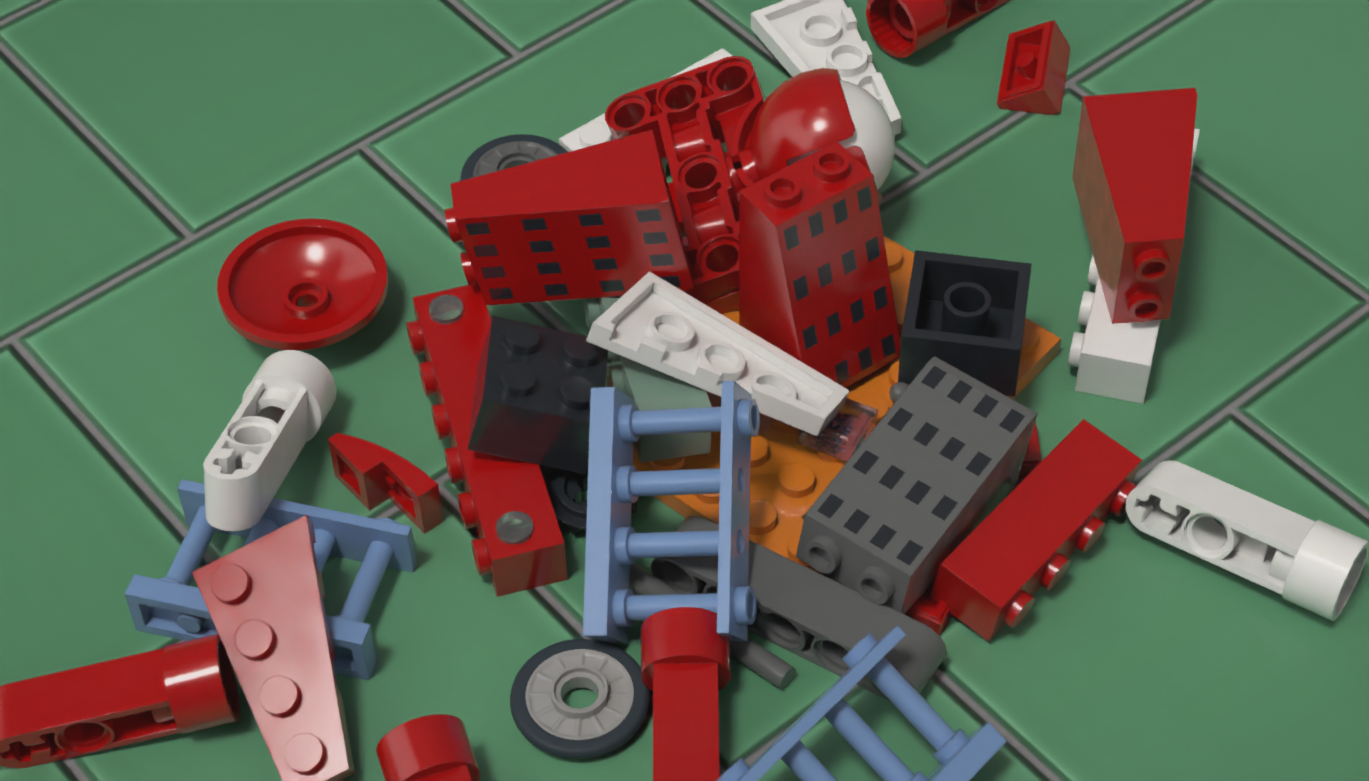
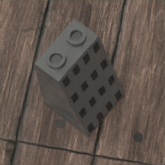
[796,356,1038,614]

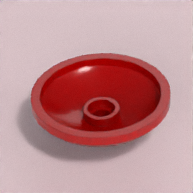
[217,218,388,350]

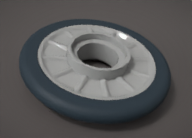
[510,639,650,759]

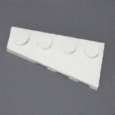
[586,271,850,436]

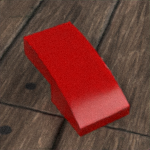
[328,433,444,534]

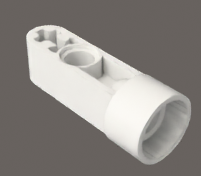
[203,350,337,531]
[1126,460,1369,621]

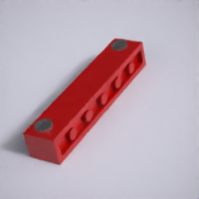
[406,284,568,597]

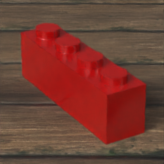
[930,419,1142,642]

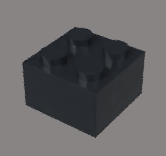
[898,250,1032,397]
[467,316,608,474]

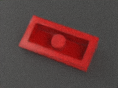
[997,20,1070,115]

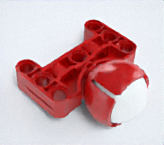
[605,56,895,314]

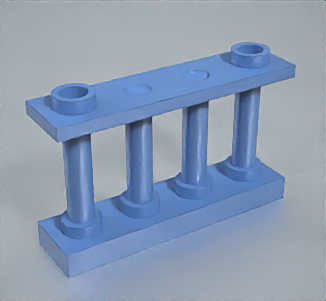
[583,381,760,644]
[125,479,417,681]
[716,625,1007,781]

